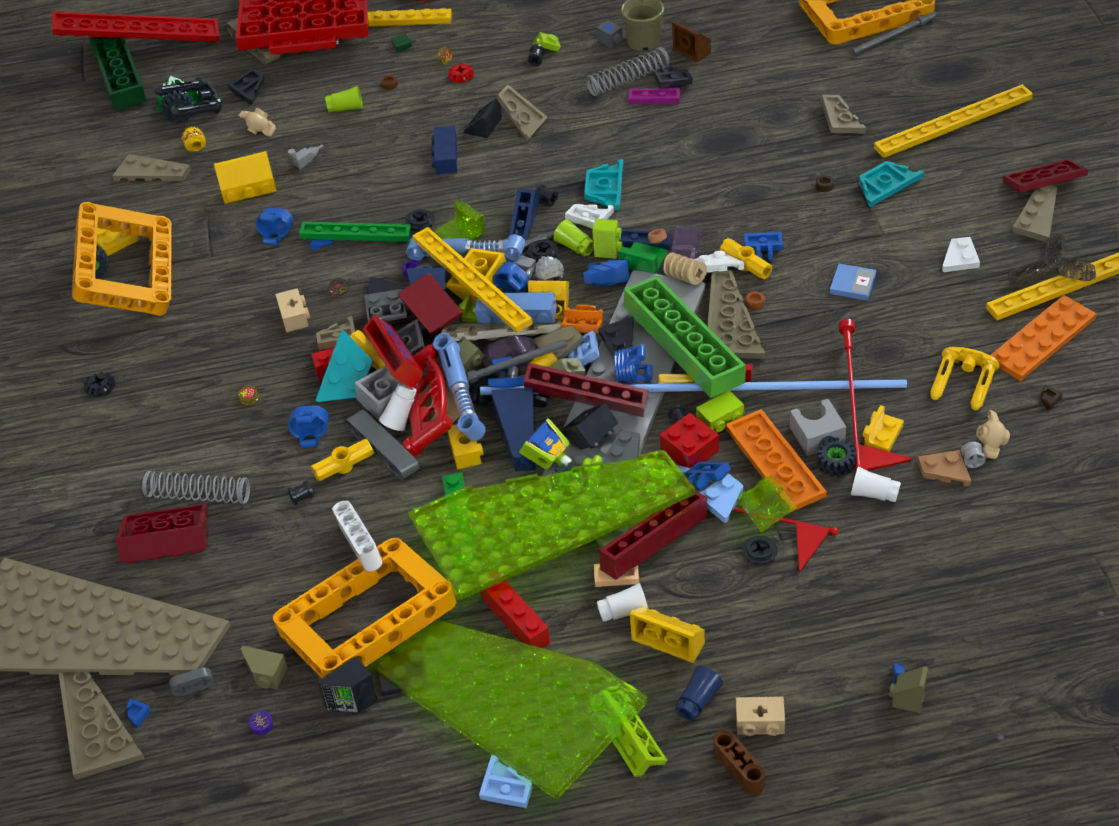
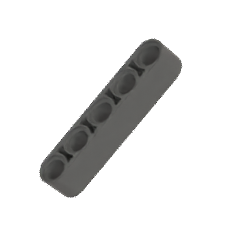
[345,409,419,480]

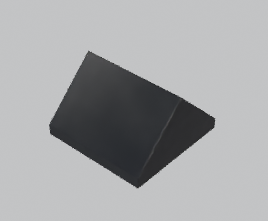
[463,98,502,139]

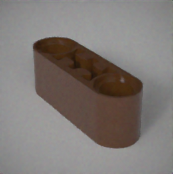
[713,730,765,795]

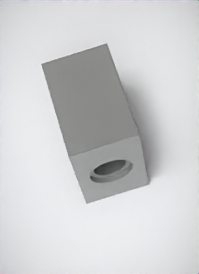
[790,399,846,456]

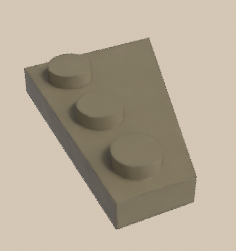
[821,95,866,134]

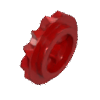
[448,63,475,83]

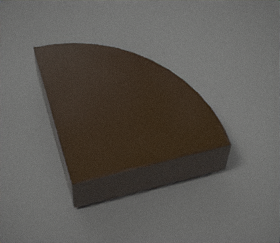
[1041,384,1063,410]

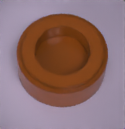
[746,291,765,310]

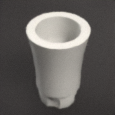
[379,383,416,431]
[851,467,901,502]
[597,583,648,621]

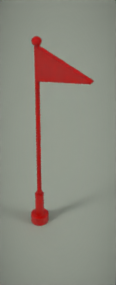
[839,319,912,475]
[637,479,839,572]

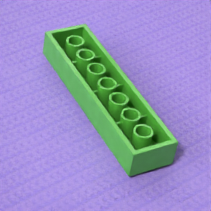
[624,276,746,398]

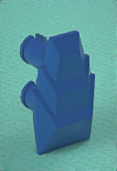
[583,259,629,287]

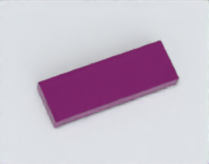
[628,88,680,105]

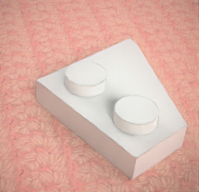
[565,204,614,229]
[942,237,980,272]
[694,251,744,272]

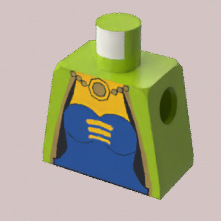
[519,418,572,470]

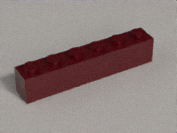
[524,363,649,417]
[599,488,707,580]

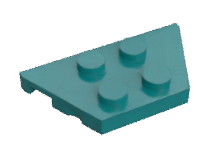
[584,159,623,210]
[859,161,924,207]
[315,330,373,403]

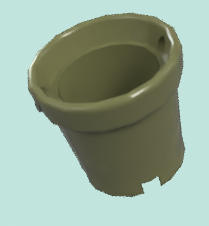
[621,0,664,51]

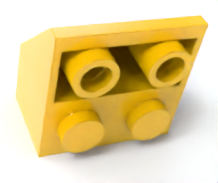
[528,281,569,320]

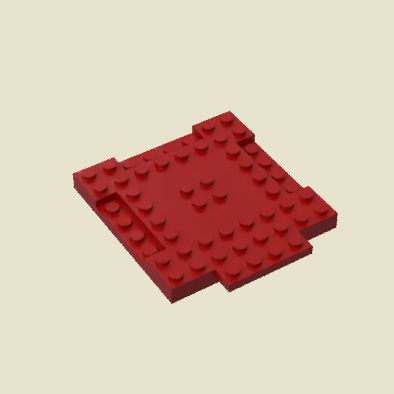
[236,0,369,55]

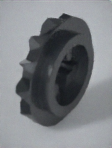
[405,209,435,232]
[528,240,558,262]
[83,371,115,397]
[742,536,778,566]

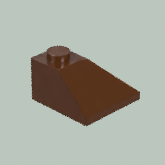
[672,21,711,62]

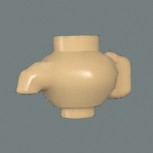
[239,108,276,137]
[976,410,1010,459]

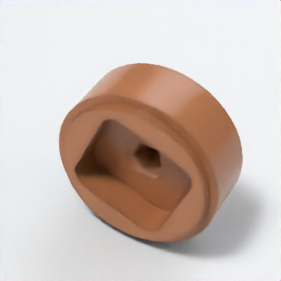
[647,229,667,244]

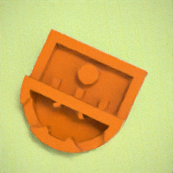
[561,305,603,334]

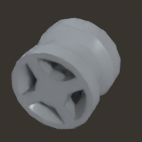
[961,442,986,468]

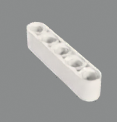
[332,501,383,571]

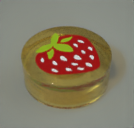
[438,47,452,64]
[238,386,259,405]

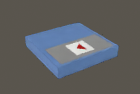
[830,264,876,301]

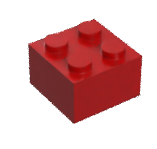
[660,413,719,468]

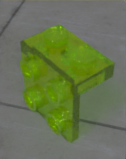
[435,199,486,241]
[738,476,797,533]

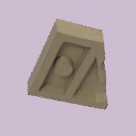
[316,316,355,350]
[532,325,585,360]

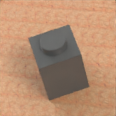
[596,20,623,48]

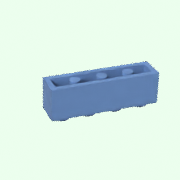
[475,292,557,324]

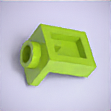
[459,296,478,323]

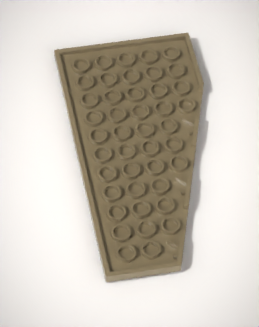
[0,558,230,675]

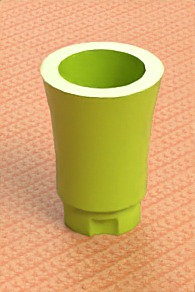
[325,86,363,112]
[553,219,594,257]

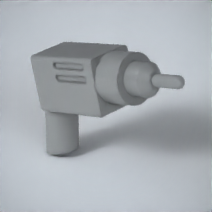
[288,145,323,169]
[506,255,536,279]

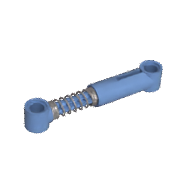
[406,234,525,261]
[433,333,485,441]

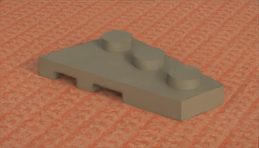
[496,84,548,141]

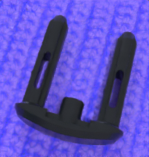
[155,77,222,117]

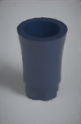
[675,665,723,721]

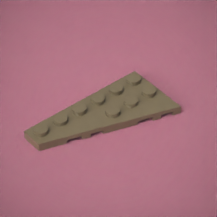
[708,270,765,359]
[440,320,562,341]
[58,672,145,780]

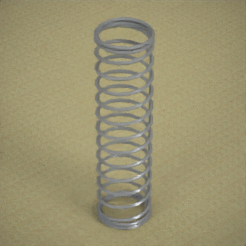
[586,47,670,97]
[142,471,250,504]

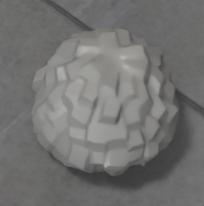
[535,256,564,281]

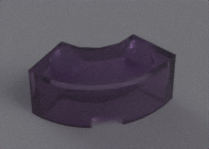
[672,225,703,259]
[482,335,537,372]

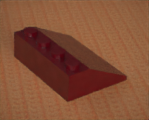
[116,503,208,563]

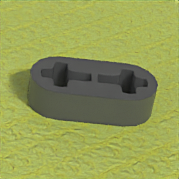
[169,667,213,696]

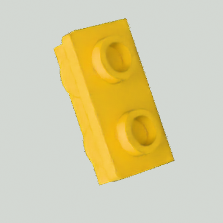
[863,405,904,452]

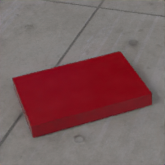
[398,273,463,336]

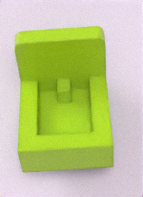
[533,32,561,52]

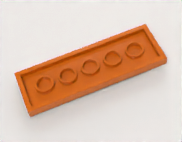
[991,295,1097,381]
[726,409,827,513]

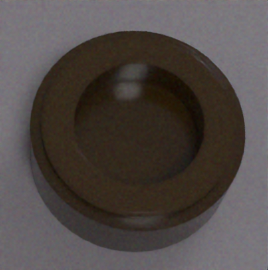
[816,175,834,192]

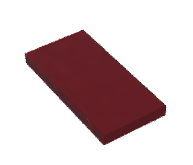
[1002,159,1088,193]

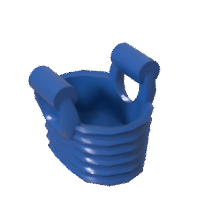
[255,208,294,245]
[493,262,530,293]
[614,345,653,384]
[288,406,328,448]

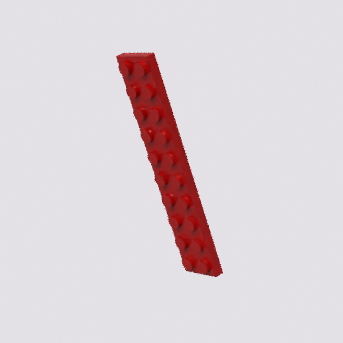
[52,12,219,42]

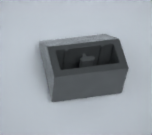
[364,289,407,322]

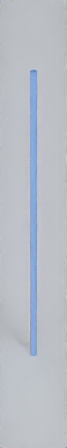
[480,380,907,395]

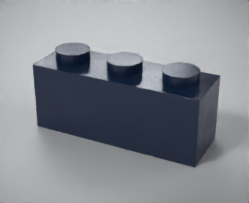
[431,126,458,174]

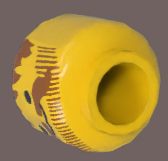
[181,127,206,152]

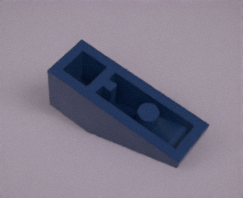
[509,188,539,240]

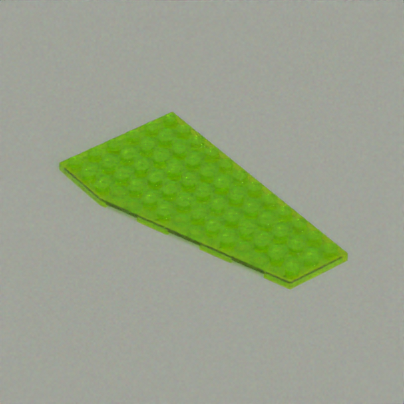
[407,450,695,601]
[366,620,648,800]

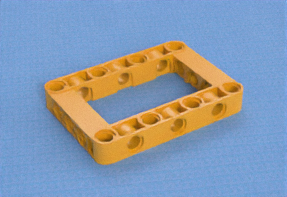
[799,0,935,44]
[72,202,171,316]
[273,538,456,678]

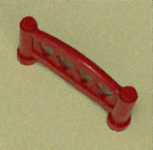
[403,344,453,458]

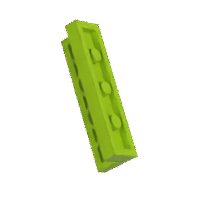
[590,690,667,777]

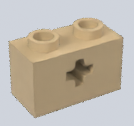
[276,288,310,332]
[736,697,785,736]

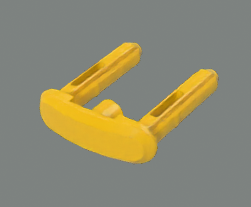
[930,347,1000,410]

